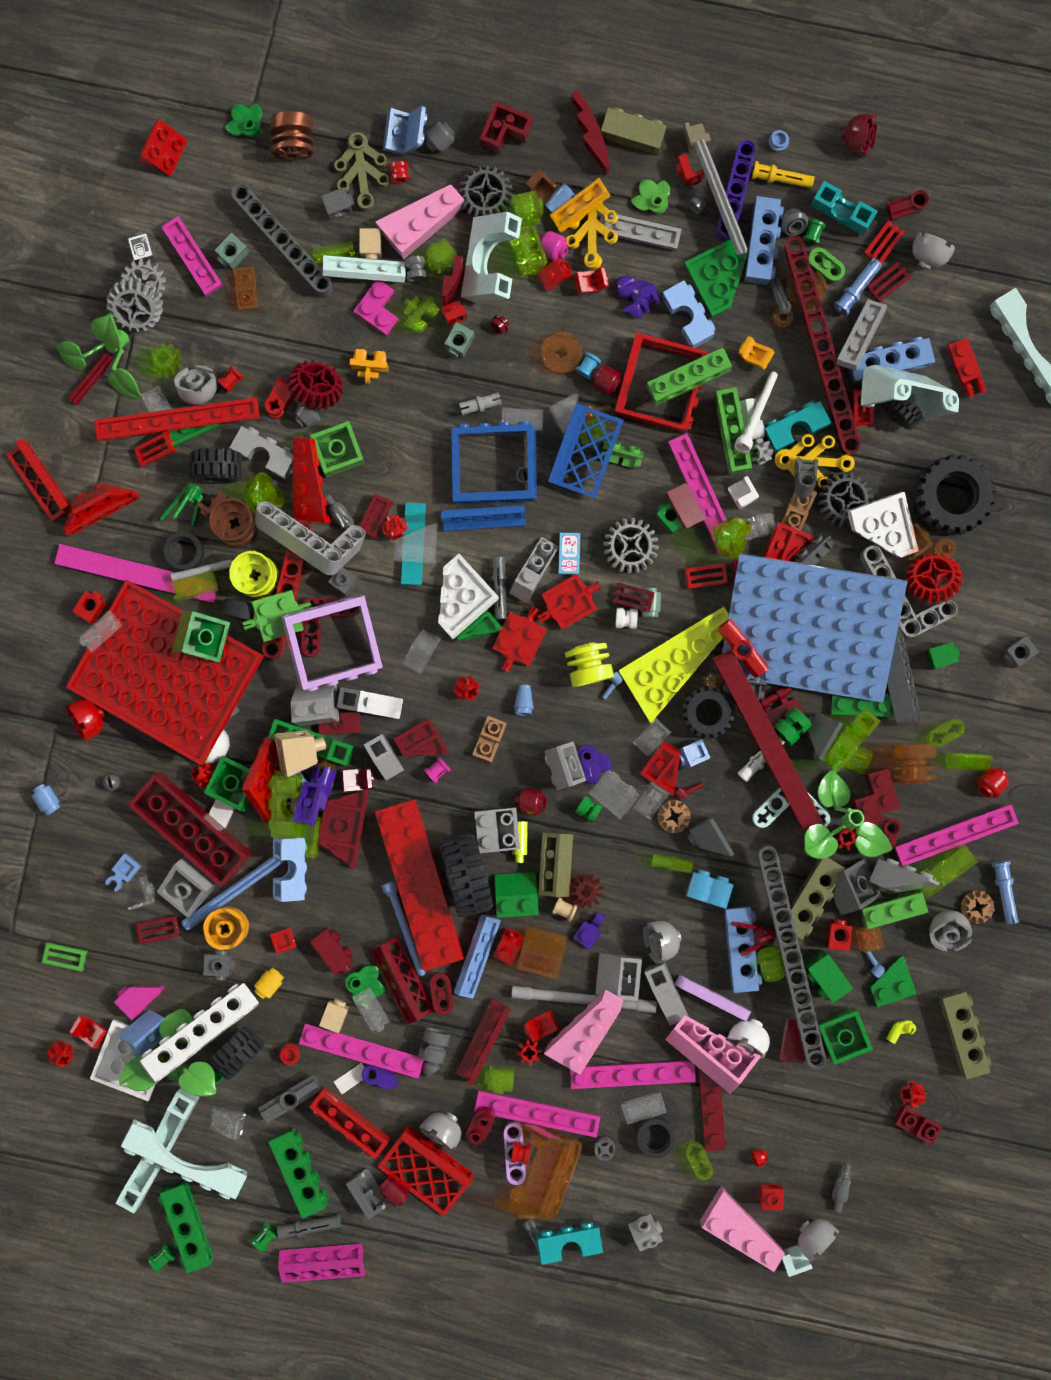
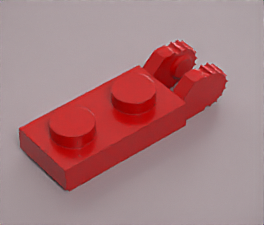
[947,338,986,398]

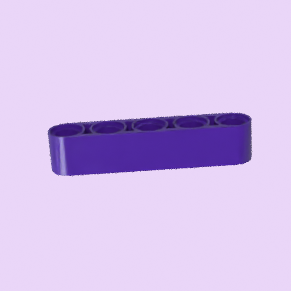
[716,140,756,242]

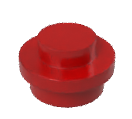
[279,1044,300,1065]

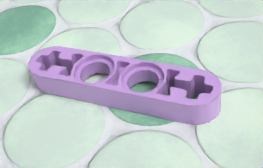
[675,975,751,1021]

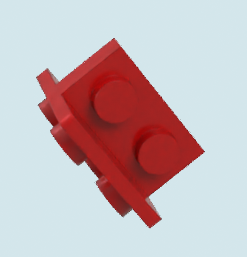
[139,119,187,176]

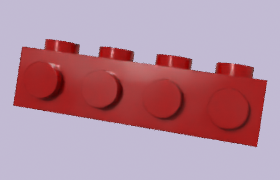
[309,1086,390,1159]

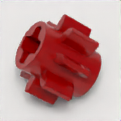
[381,515,408,540]
[453,675,480,701]
[191,764,215,788]
[834,828,858,850]
[516,1038,542,1066]
[47,1041,74,1067]
[900,1081,927,1108]

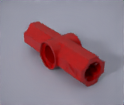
[717,618,770,678]

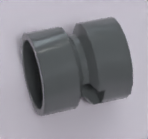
[418,1027,451,1064]

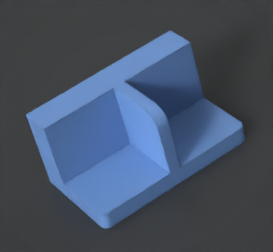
[118,1010,164,1057]

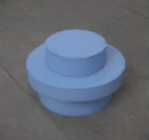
[769,130,789,151]

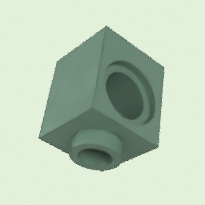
[215,233,249,269]
[445,322,475,358]

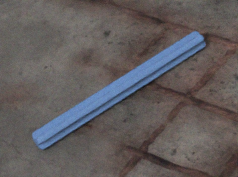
[182,856,286,930]

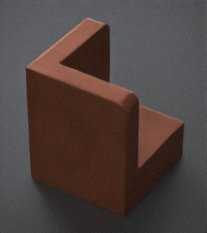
[525,169,557,205]

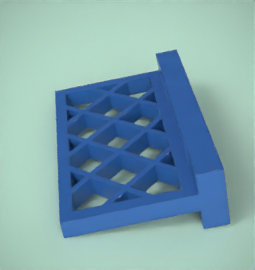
[548,403,624,498]
[441,505,525,532]

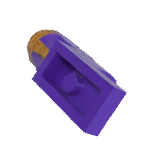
[292,759,337,826]

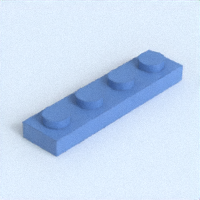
[454,914,501,998]

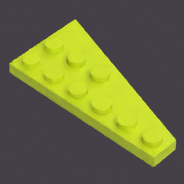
[619,607,729,723]

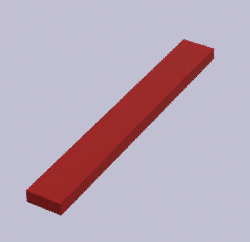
[94,397,260,442]

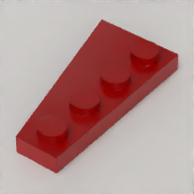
[293,437,331,523]

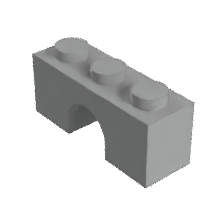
[229,426,293,480]

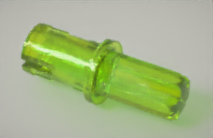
[651,853,693,873]

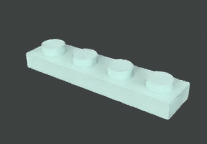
[323,255,405,282]

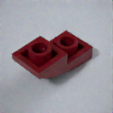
[893,1104,942,1145]

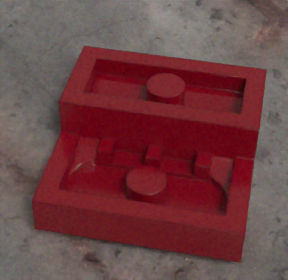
[442,256,464,306]

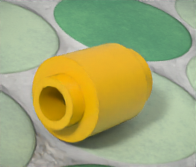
[254,967,284,999]

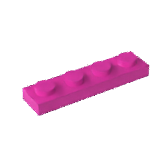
[162,216,223,296]

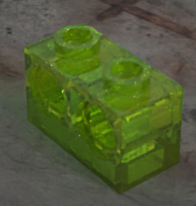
[512,190,544,227]
[509,225,548,276]

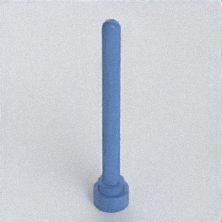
[381,880,425,976]

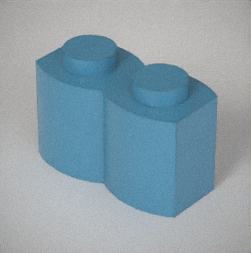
[685,869,733,908]

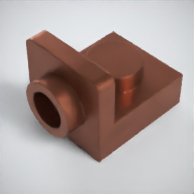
[197,491,230,519]

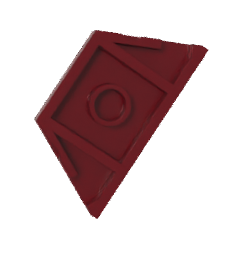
[318,789,370,868]

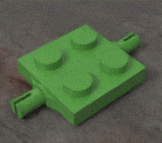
[242,590,312,642]

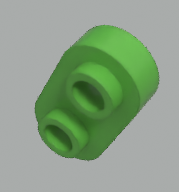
[808,248,845,283]

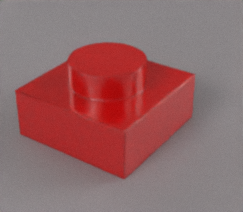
[270,927,297,954]

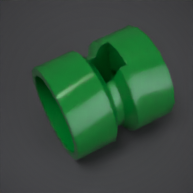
[773,707,812,746]

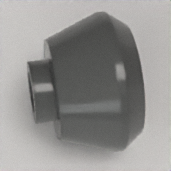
[781,209,808,236]
[294,402,321,428]

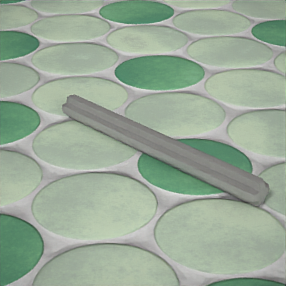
[694,139,747,255]

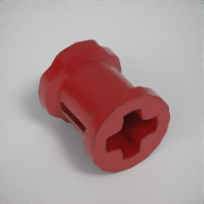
[217,365,244,393]

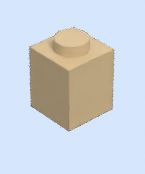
[360,228,382,260]
[319,998,350,1033]

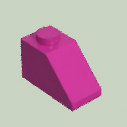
[114,985,165,1020]

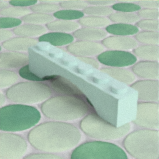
[990,288,1051,404]
[116,1088,200,1213]
[121,1119,247,1199]

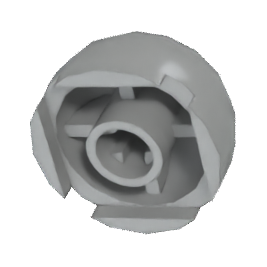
[912,232,955,270]
[174,365,217,405]
[929,910,972,951]
[643,920,681,964]
[419,1112,461,1153]
[798,1219,839,1262]

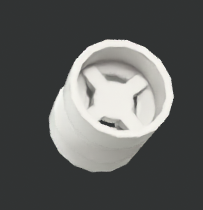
[616,608,638,629]

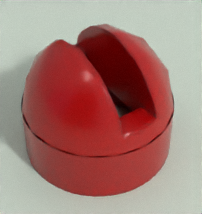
[751,1149,768,1168]

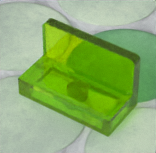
[172,571,219,602]
[295,816,322,859]

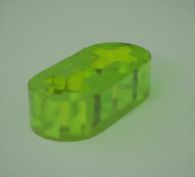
[926,719,965,747]
[685,1141,713,1181]

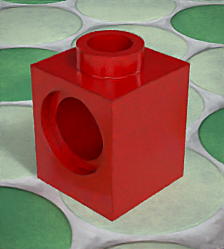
[72,590,108,624]
[825,919,852,951]
[759,1183,783,1210]

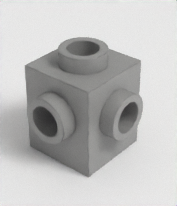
[628,1214,663,1252]

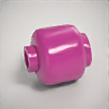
[537,231,568,261]

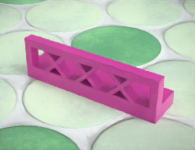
[278,1244,365,1283]

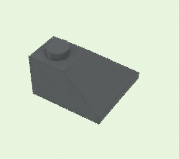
[805,712,843,761]
[687,817,734,857]
[833,858,881,915]

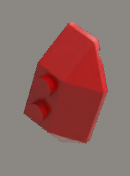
[63,483,142,536]

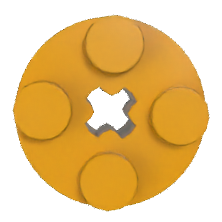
[203,906,249,950]

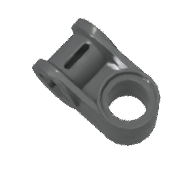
[794,457,818,498]

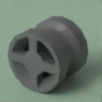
[594,1136,615,1161]

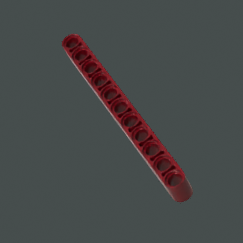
[784,236,861,455]
[712,649,825,834]

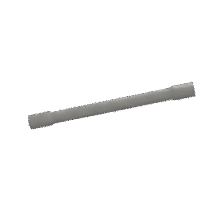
[512,986,657,1013]

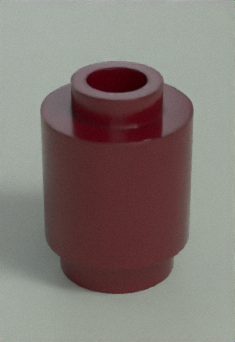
[377,1176,409,1207]

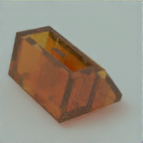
[517,926,567,979]

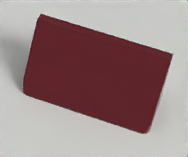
[779,1019,809,1064]

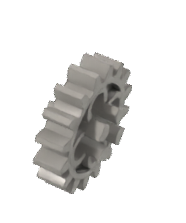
[121,258,166,299]

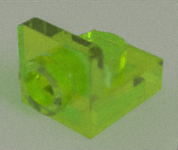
[579,416,607,446]

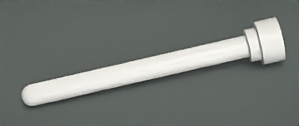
[734,371,778,453]

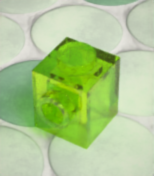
[425,238,457,274]
[484,1065,515,1094]

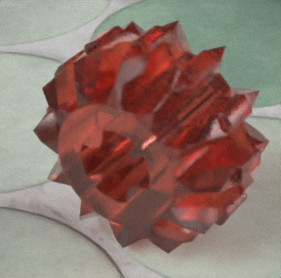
[570,873,604,908]

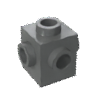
[203,949,236,980]

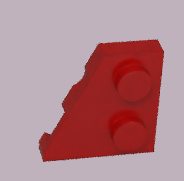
[640,741,681,796]

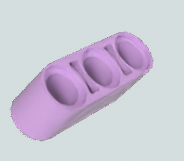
[504,1120,526,1185]

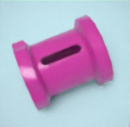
[424,757,451,784]

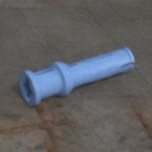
[833,259,882,316]
[991,860,1019,924]

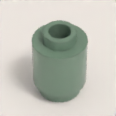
[640,588,661,618]

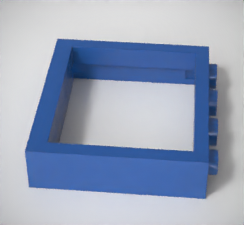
[452,421,537,505]

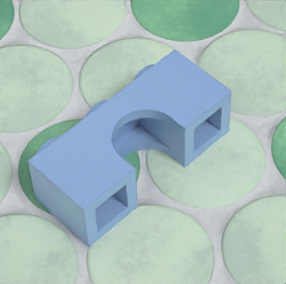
[661,280,715,348]
[273,836,307,902]

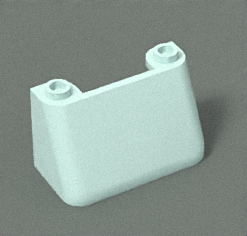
[861,365,959,419]

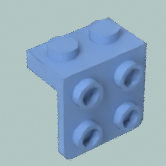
[383,106,427,156]

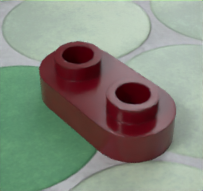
[430,973,454,1015]
[466,1106,495,1145]

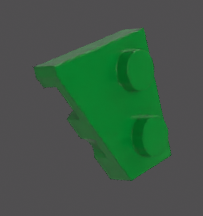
[456,610,503,642]
[869,955,916,1007]

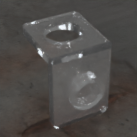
[127,876,155,911]

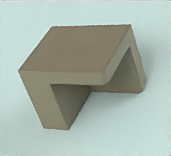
[683,122,711,153]

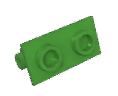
[601,440,644,469]

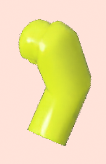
[886,1020,916,1044]

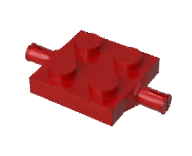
[537,574,602,630]
[492,606,547,672]

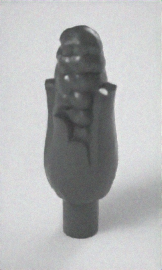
[326,495,355,531]
[832,1163,851,1213]

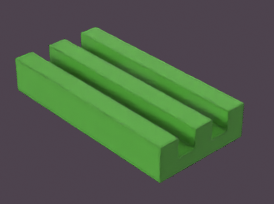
[41,942,88,972]

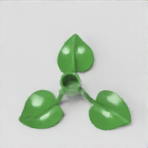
[56,314,142,398]
[804,770,892,859]
[119,1009,216,1096]

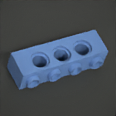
[744,196,784,285]
[848,337,935,385]
[724,906,762,993]

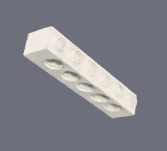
[140,983,259,1084]

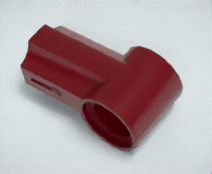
[886,190,929,221]

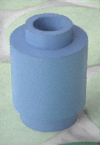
[31,784,60,816]

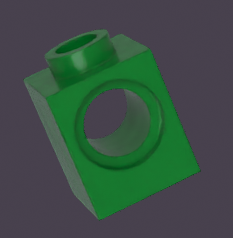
[655,501,682,535]
[925,642,960,670]

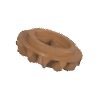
[657,800,691,833]
[961,891,995,924]

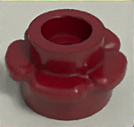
[490,315,509,335]

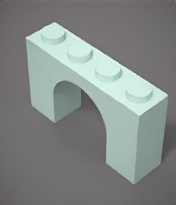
[461,212,522,303]

